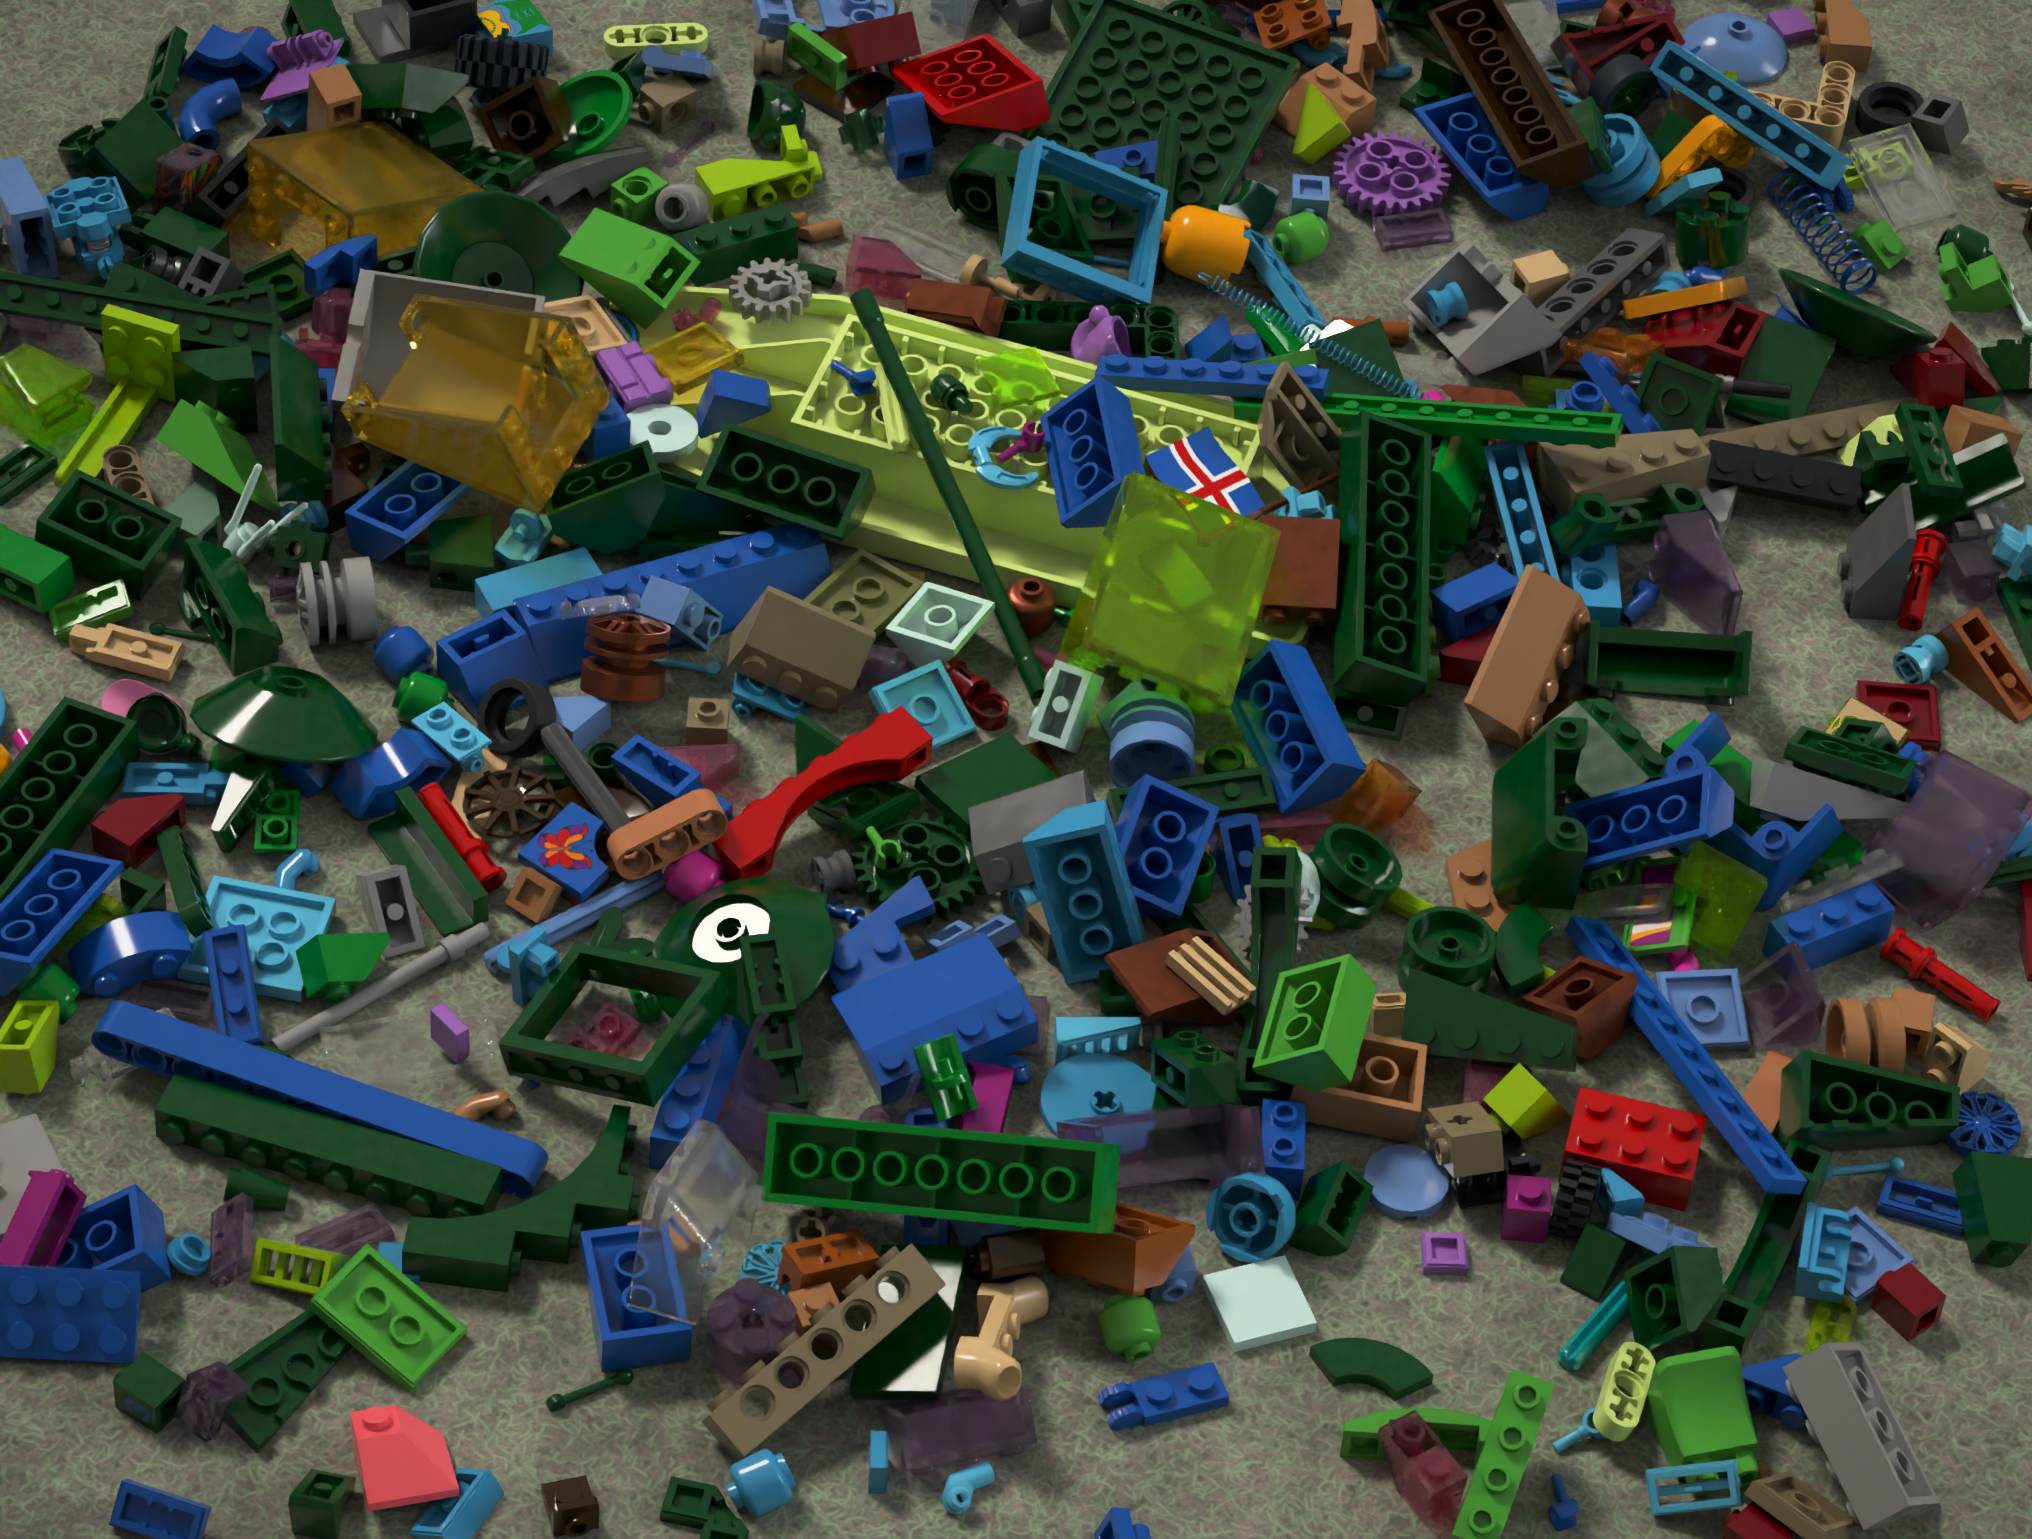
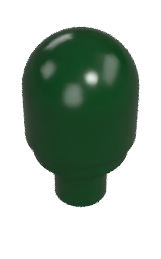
[930,373,974,415]

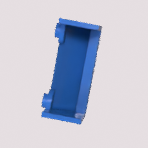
[1661,710,1844,912]

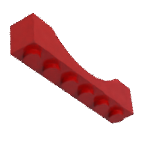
[708,705,933,881]

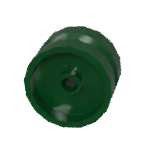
[1307,823,1403,929]
[1397,906,1497,994]

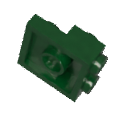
[1065,167,1140,248]

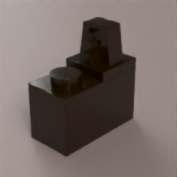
[297,442,371,534]

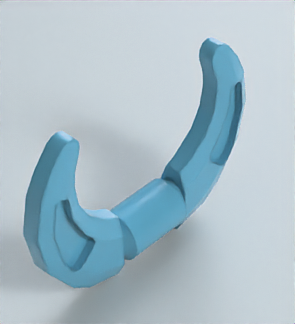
[968,426,1039,490]

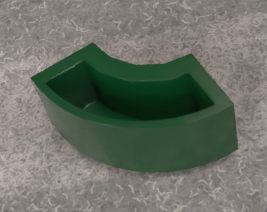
[400,96,474,162]

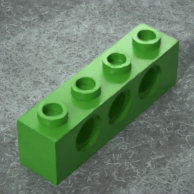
[1450,1369,1555,1539]

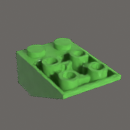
[557,207,701,330]

